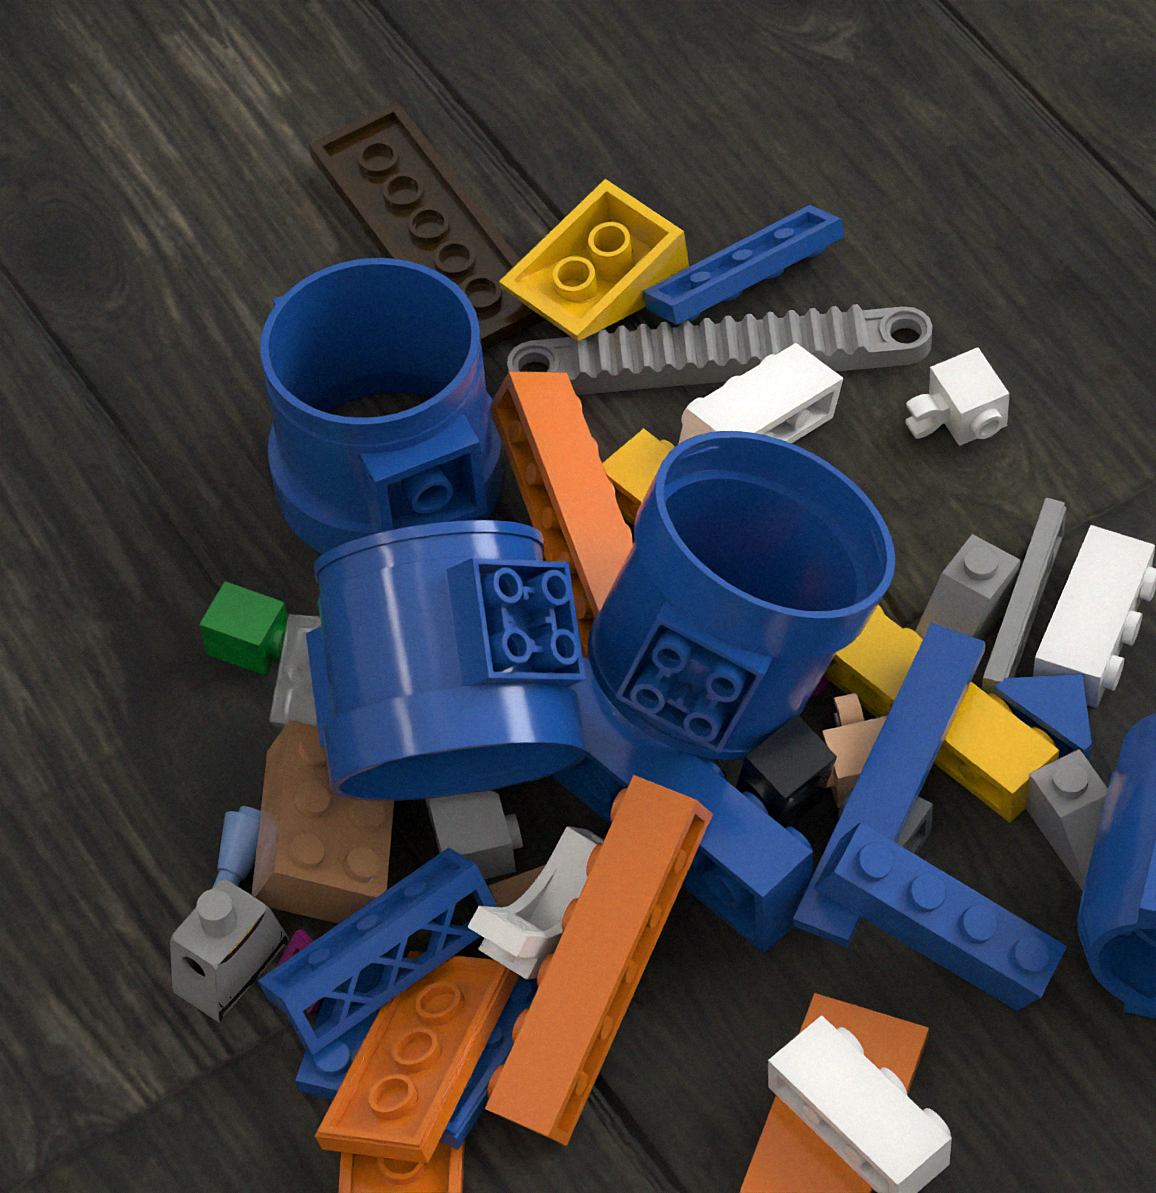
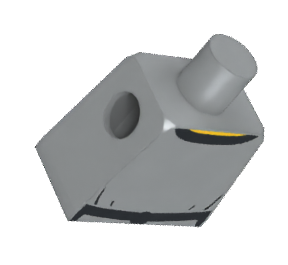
[170,879,289,1022]

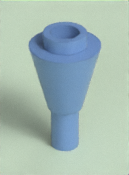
[212,806,261,888]

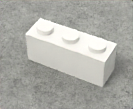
[678,343,843,445]
[1033,525,1156,708]
[768,1015,952,1193]

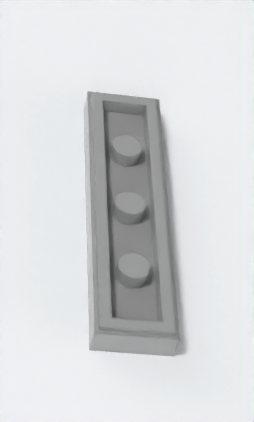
[982,498,1067,694]

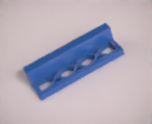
[258,847,498,1055]

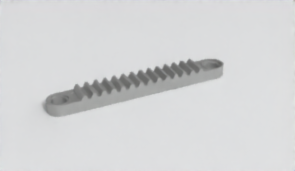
[507,304,933,395]

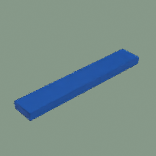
[793,622,985,948]

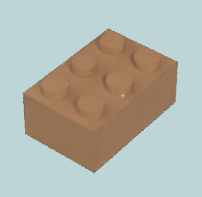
[252,719,394,924]

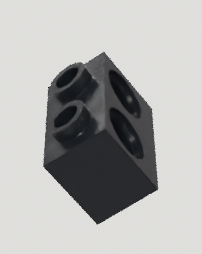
[736,714,837,828]

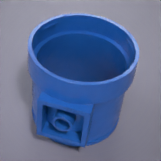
[260,258,506,554]
[588,431,895,760]
[306,520,587,801]

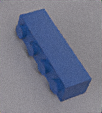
[813,822,1067,1011]

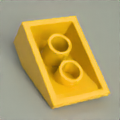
[499,179,689,342]

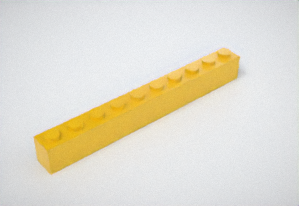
[602,428,1059,823]

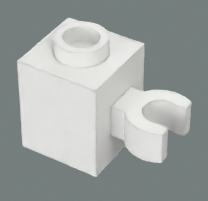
[906,347,1009,446]

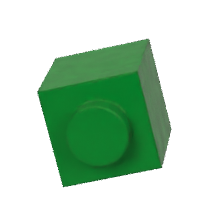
[199,581,293,676]

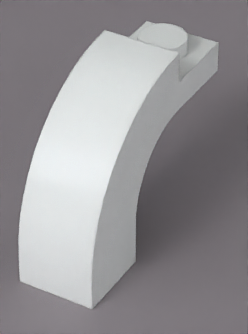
[468,826,604,980]

